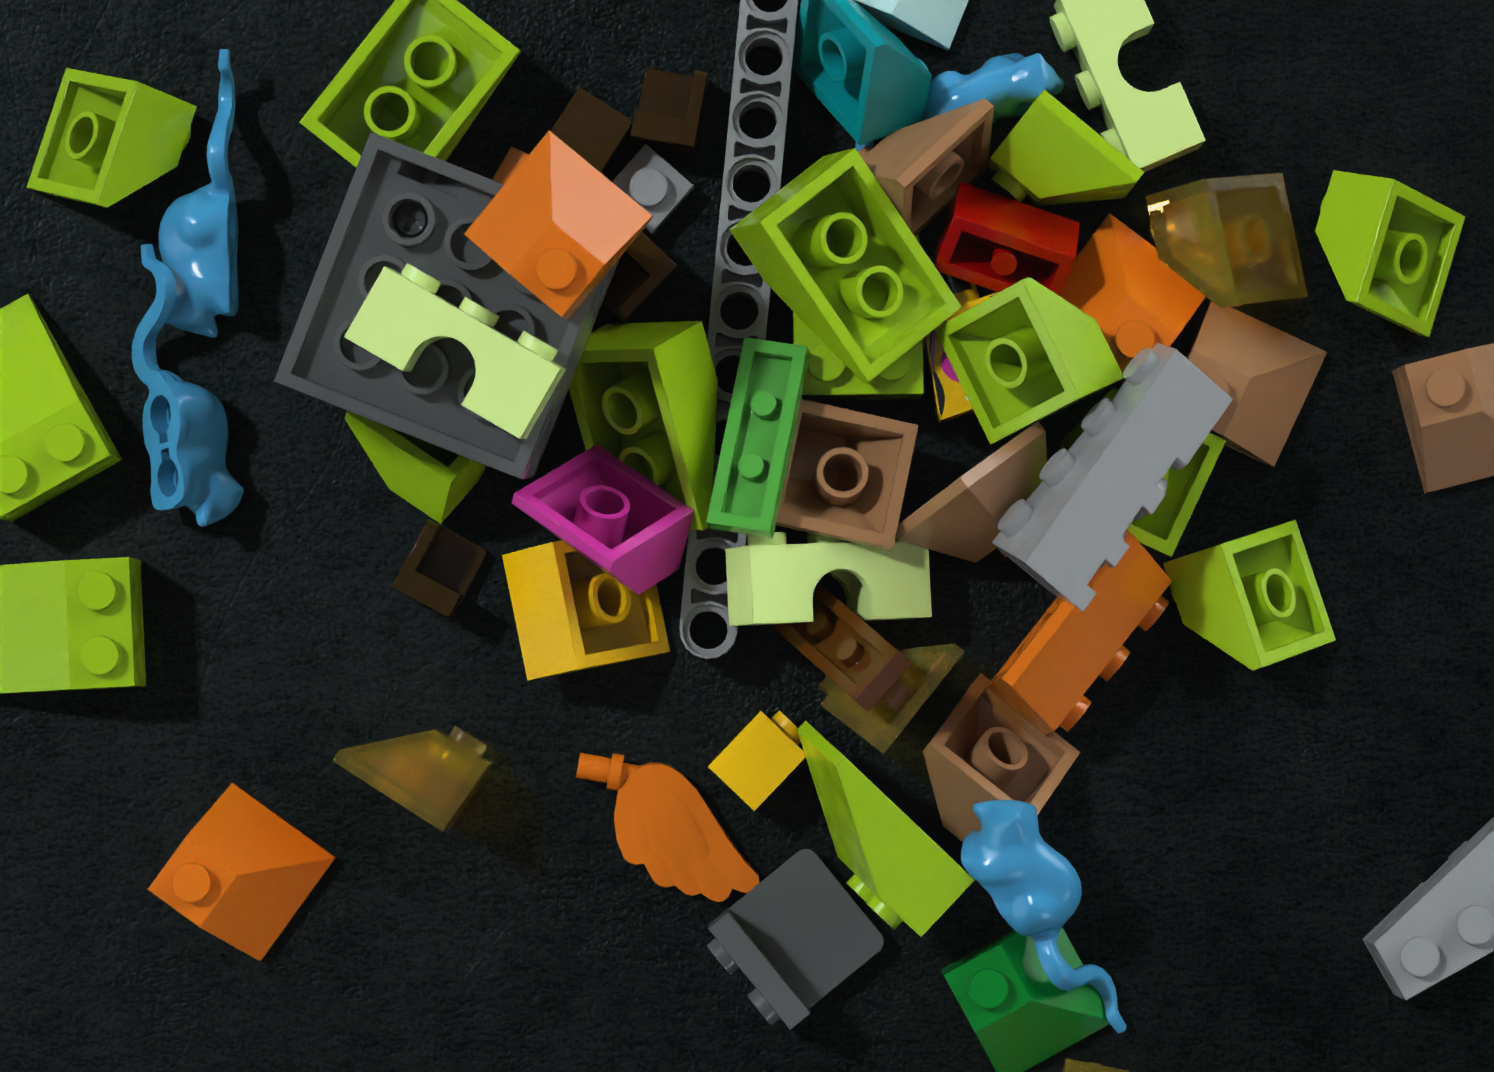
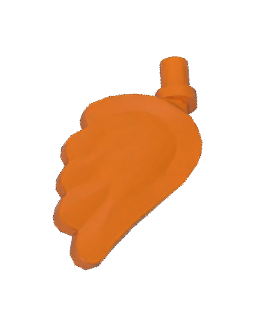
[576,752,760,902]

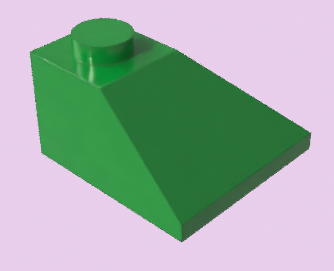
[940,927,1110,1072]

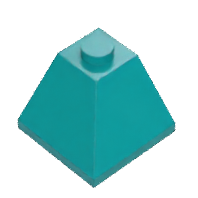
[792,0,932,145]

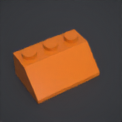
[986,529,1172,735]

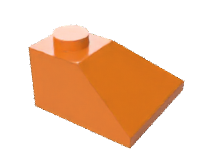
[464,130,653,320]
[1060,213,1211,383]
[147,783,336,961]

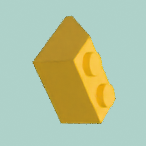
[502,540,670,681]

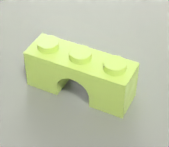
[1049,0,1206,172]
[344,263,566,439]
[725,532,932,626]

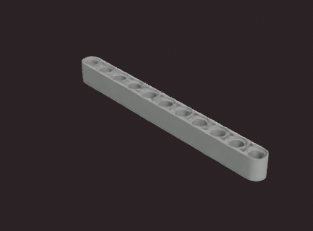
[679,0,798,659]

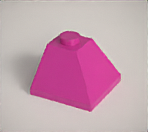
[512,444,695,595]

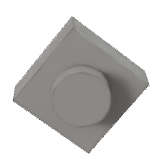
[612,144,694,235]

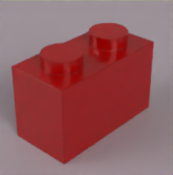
[934,181,1080,296]

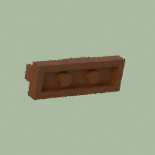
[771,582,914,712]

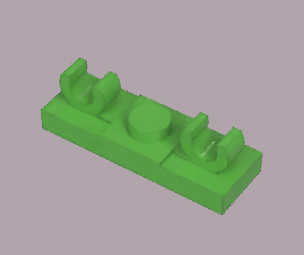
[706,337,810,538]

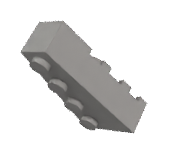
[992,343,1233,612]
[1362,817,1494,1000]

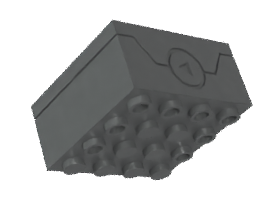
[274,132,620,479]

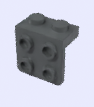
[707,849,884,1030]

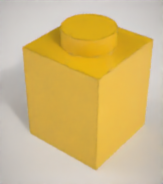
[708,711,805,811]

